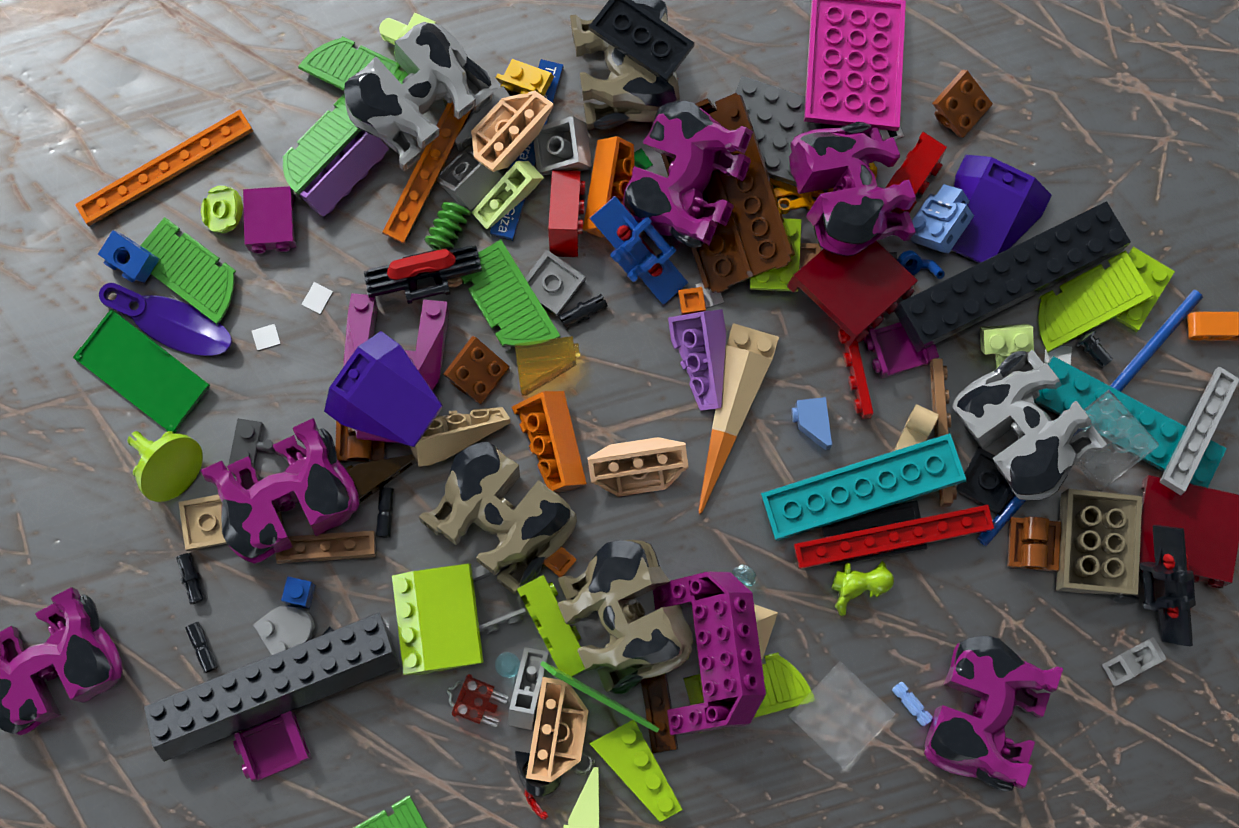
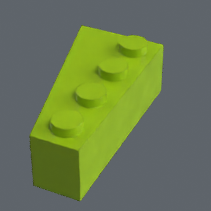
[517,575,587,678]
[589,720,683,822]

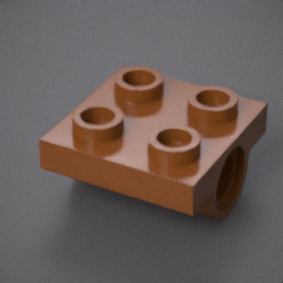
[932,70,993,138]
[443,336,510,405]
[335,421,386,462]
[1007,517,1061,572]

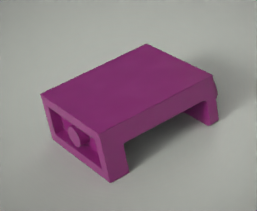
[243,186,296,254]
[864,322,939,379]
[233,711,312,782]

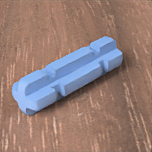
[892,682,933,726]

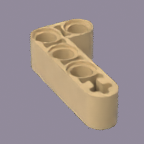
[894,404,939,504]

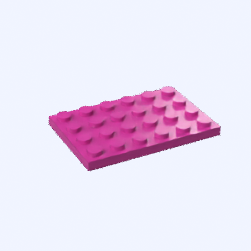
[804,0,906,131]

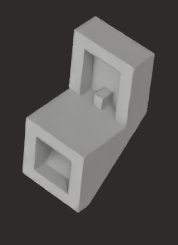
[1102,637,1166,687]

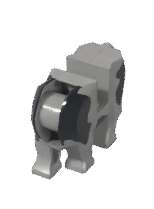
[344,22,493,172]
[952,350,1108,501]

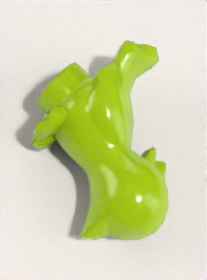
[832,560,894,616]

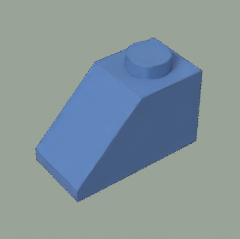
[791,397,832,450]

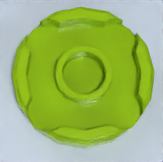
[201,185,243,233]

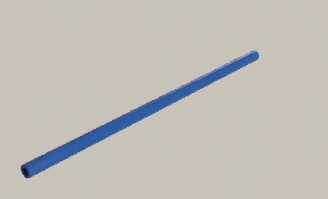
[977,290,1203,546]

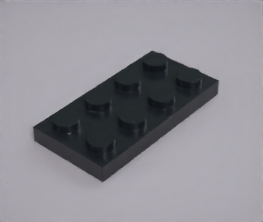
[589,0,694,83]
[821,500,927,567]

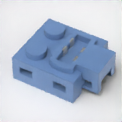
[910,184,974,254]

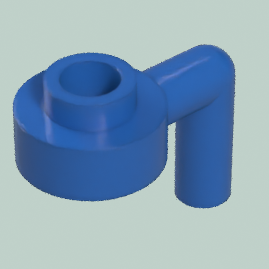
[897,250,945,279]

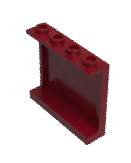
[787,241,918,346]
[1139,475,1239,589]

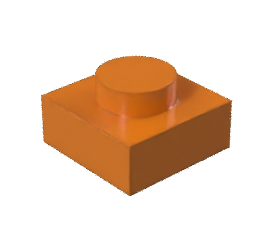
[678,287,706,315]
[543,546,577,577]

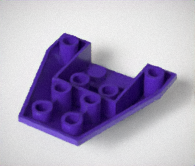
[948,154,1052,263]
[324,331,443,447]

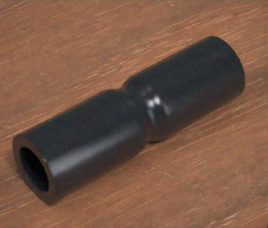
[376,487,394,538]
[185,622,218,673]

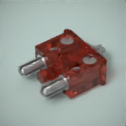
[446,674,509,727]

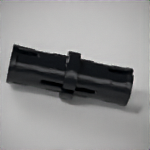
[558,293,608,329]
[176,553,205,605]

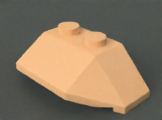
[471,91,554,172]
[587,437,689,497]
[526,677,589,782]

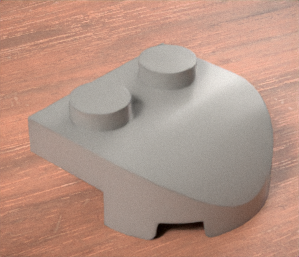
[253,605,315,655]

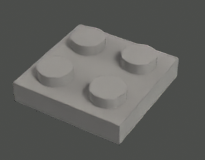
[525,250,586,316]

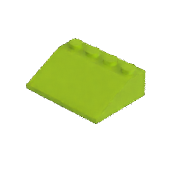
[392,564,484,675]

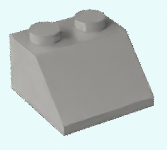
[533,116,593,175]
[436,147,503,211]

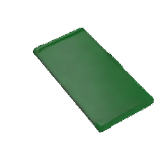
[73,309,210,434]

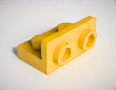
[495,59,554,96]

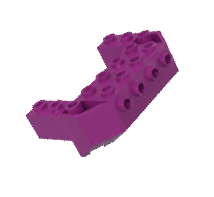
[653,572,766,735]

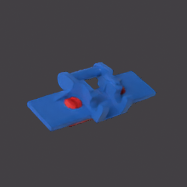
[589,196,688,305]

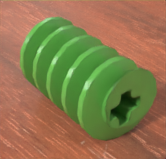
[424,202,471,251]

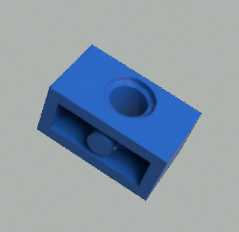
[98,230,159,283]

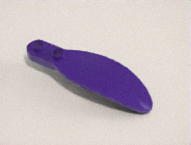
[99,283,232,356]

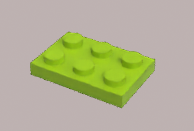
[750,218,801,292]
[1113,246,1175,332]

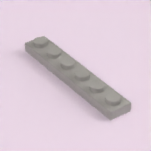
[1160,367,1239,495]

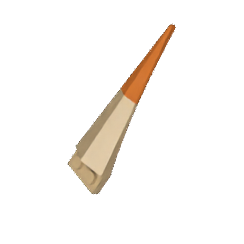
[699,323,779,514]

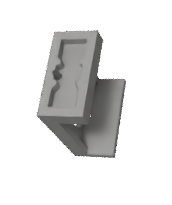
[472,565,527,634]

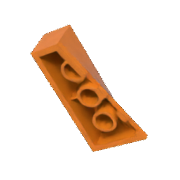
[583,136,634,238]
[512,391,587,492]

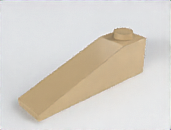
[410,407,511,466]

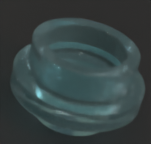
[732,564,756,586]
[495,652,520,678]

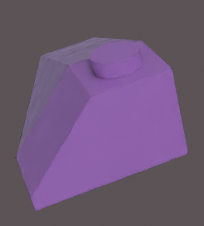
[668,309,726,411]

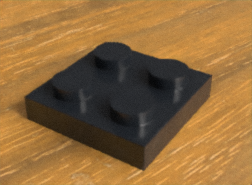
[956,447,1012,514]

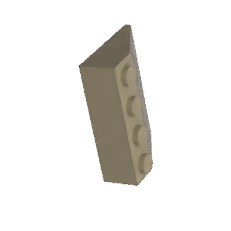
[1056,489,1142,595]

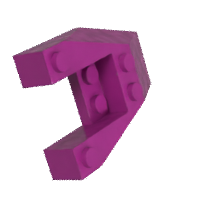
[343,293,449,443]

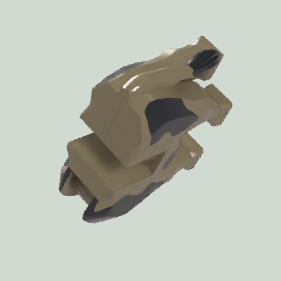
[570,0,680,131]
[419,442,577,595]
[558,540,693,694]

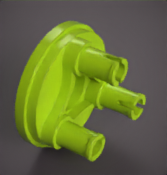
[127,431,203,502]

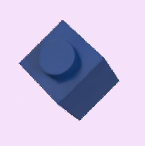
[281,576,316,610]

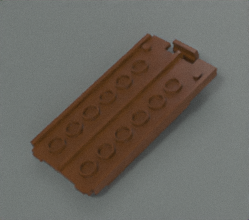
[661,93,795,293]

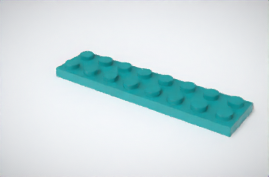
[1035,356,1227,488]
[761,433,966,541]

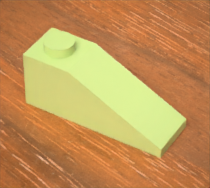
[471,161,544,229]
[563,767,599,828]

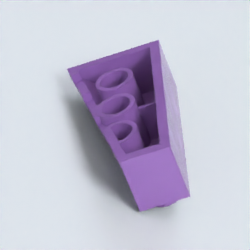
[299,130,389,217]

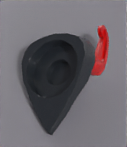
[515,751,561,819]

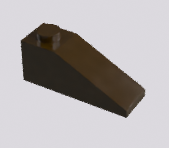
[345,454,417,504]

